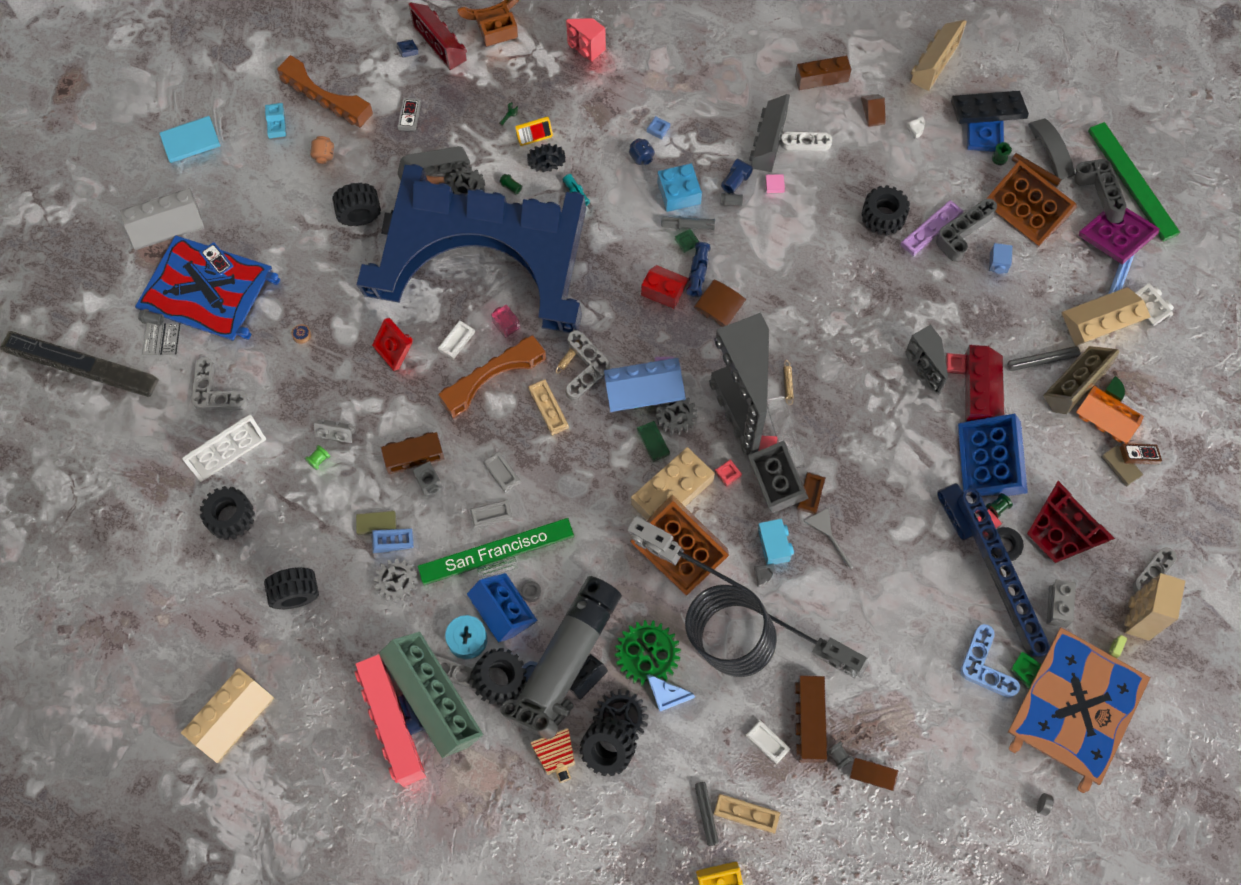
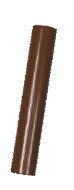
[1011,153,1062,187]

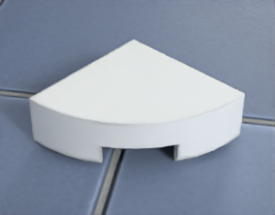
[907,116,925,139]

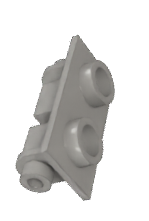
[314,419,355,443]

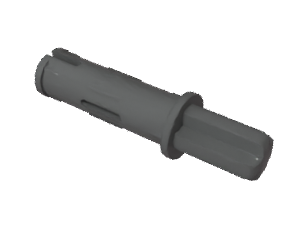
[661,216,715,230]

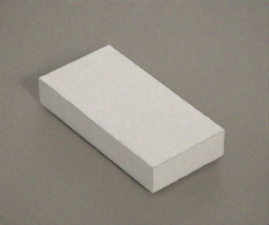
[438,320,475,360]
[746,720,791,765]

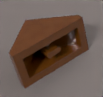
[861,94,886,127]

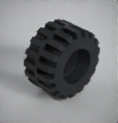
[332,183,381,227]
[861,185,910,235]
[200,486,255,540]
[264,567,319,610]
[471,648,527,705]
[579,717,637,776]

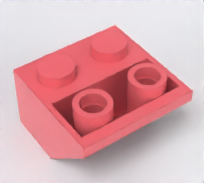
[566,18,606,62]

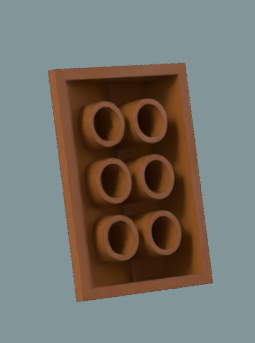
[986,160,1077,246]
[630,494,729,596]

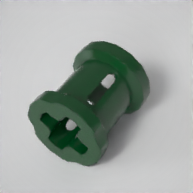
[992,142,1012,165]
[986,493,1013,518]

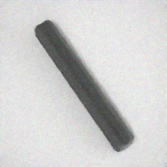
[1007,346,1081,371]

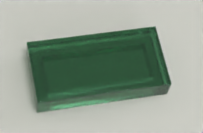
[637,421,670,462]

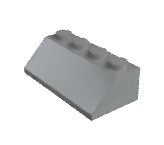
[120,188,205,250]

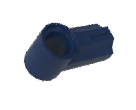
[721,159,753,194]
[398,694,425,735]

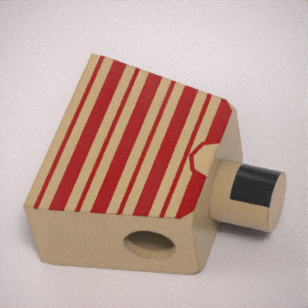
[531,728,575,783]

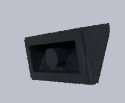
[569,654,608,700]

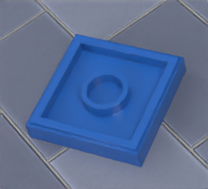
[967,121,1004,152]

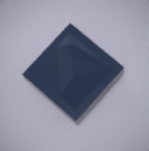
[397,39,419,58]

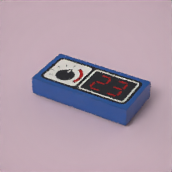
[199,242,234,276]

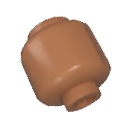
[310,136,334,164]

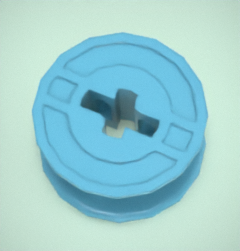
[445,615,488,660]

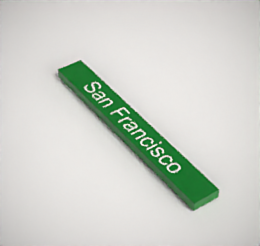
[418,518,574,586]

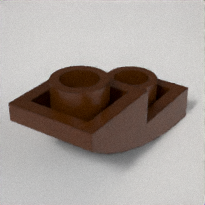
[850,758,899,791]

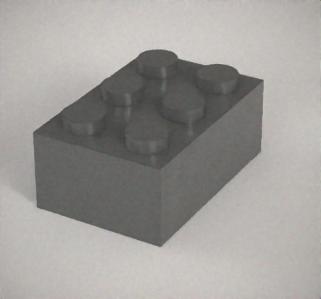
[748,441,809,513]

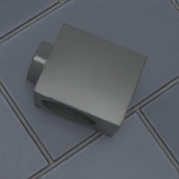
[413,461,442,496]

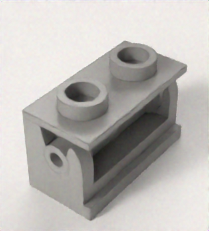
[1046,579,1076,628]

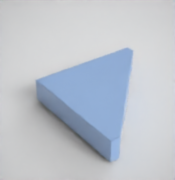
[647,674,695,711]

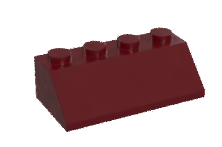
[408,2,467,70]
[965,345,1004,422]

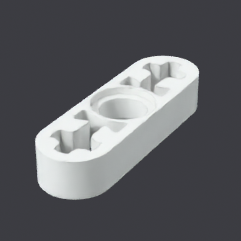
[781,132,832,151]

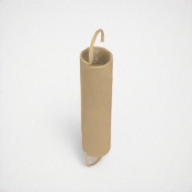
[556,339,582,374]
[783,360,794,405]

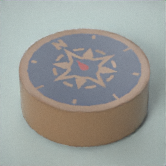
[291,324,311,344]

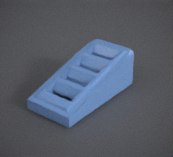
[371,529,414,553]

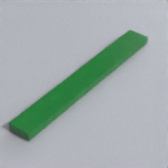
[1088,122,1180,241]

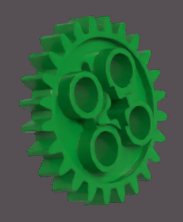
[615,620,681,687]

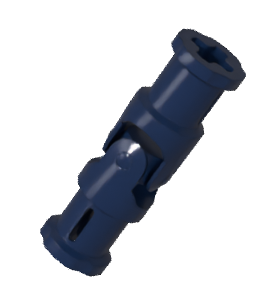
[686,242,711,297]

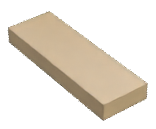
[528,379,569,436]
[713,794,781,834]

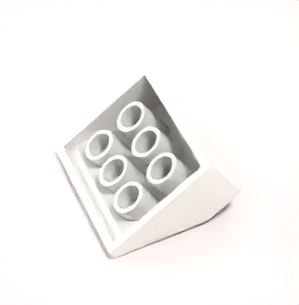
[182,414,266,482]

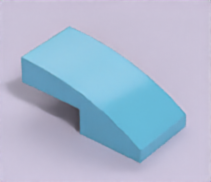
[265,103,286,139]

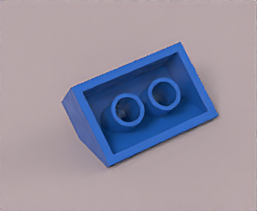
[467,573,538,643]

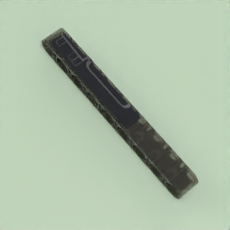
[0,331,159,397]

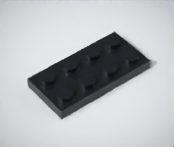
[951,91,1029,124]

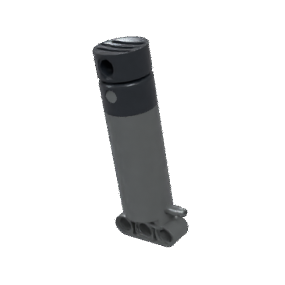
[501,576,622,739]

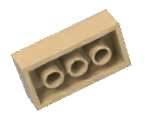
[631,447,715,520]
[1124,573,1185,641]

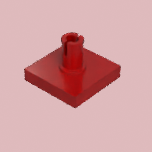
[372,318,413,371]

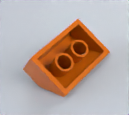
[1076,386,1144,444]

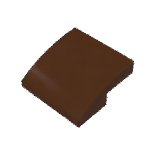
[694,279,746,327]

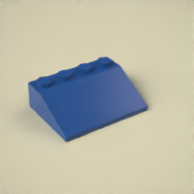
[958,413,1028,496]

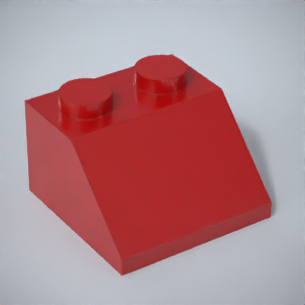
[641,265,689,309]

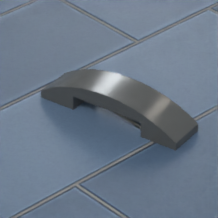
[1028,118,1075,180]

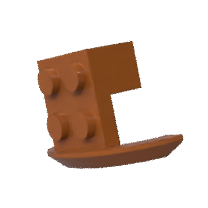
[457,0,519,47]

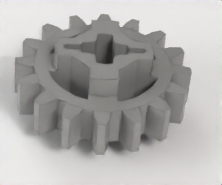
[374,559,418,603]

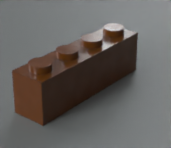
[794,676,827,763]

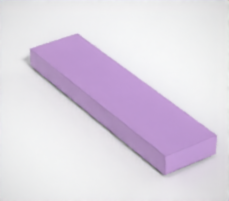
[900,200,963,256]

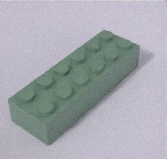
[379,632,484,758]

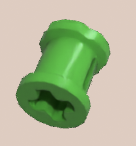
[304,445,331,470]

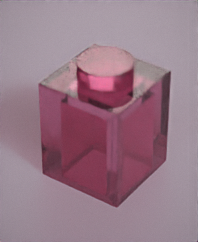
[491,305,520,338]

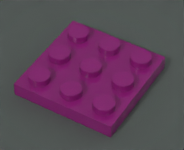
[1079,208,1160,265]

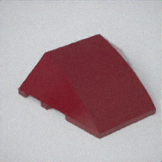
[1027,480,1115,563]

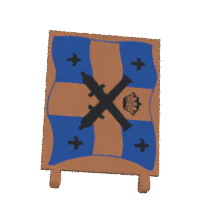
[1008,627,1151,793]

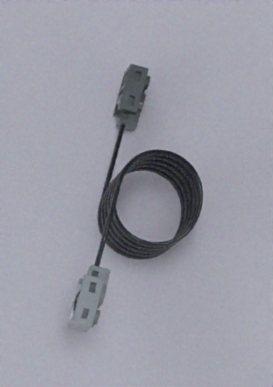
[628,516,869,678]

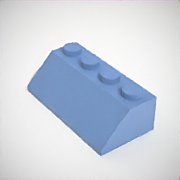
[604,358,686,412]

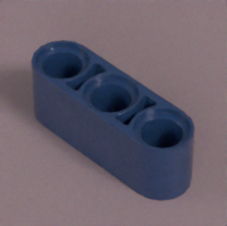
[937,483,979,540]

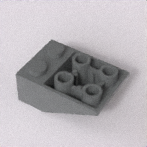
[905,324,948,395]

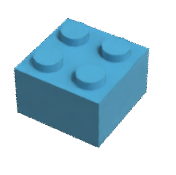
[657,163,702,212]

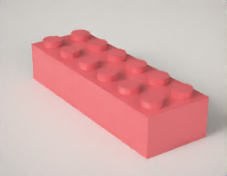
[354,654,426,787]

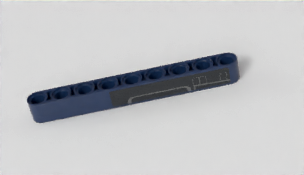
[958,488,1050,658]

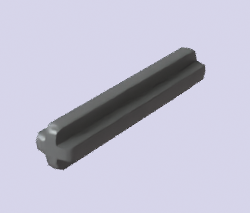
[695,782,719,846]

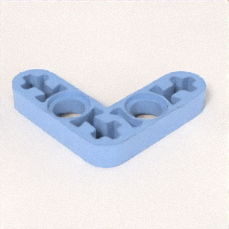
[960,624,1020,698]

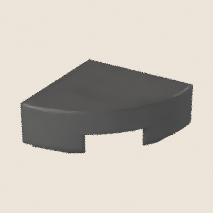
[754,563,774,587]

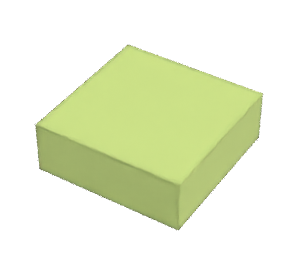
[1108,635,1127,658]

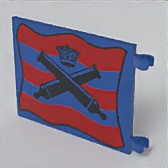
[135,235,281,341]

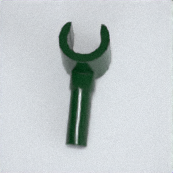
[499,102,518,126]

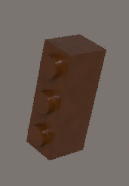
[795,55,852,91]
[381,432,445,474]

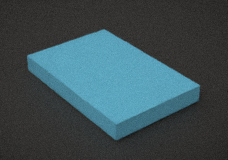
[159,116,221,163]

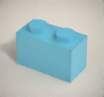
[757,519,794,565]

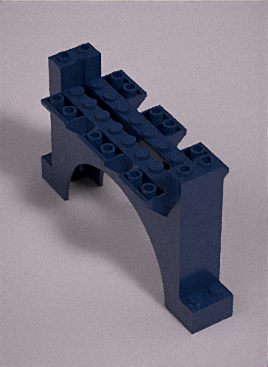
[356,164,586,333]

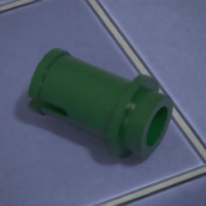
[499,174,523,195]

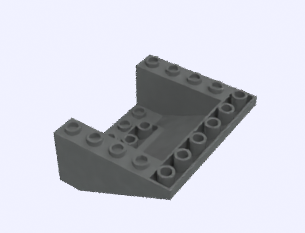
[709,313,769,455]

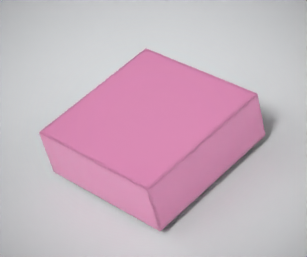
[765,174,785,193]

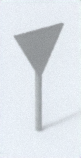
[804,508,853,569]

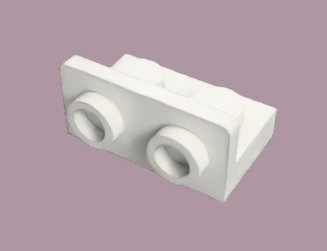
[1136,283,1174,326]

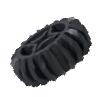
[593,689,649,742]

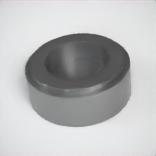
[521,581,542,602]
[1037,793,1054,816]

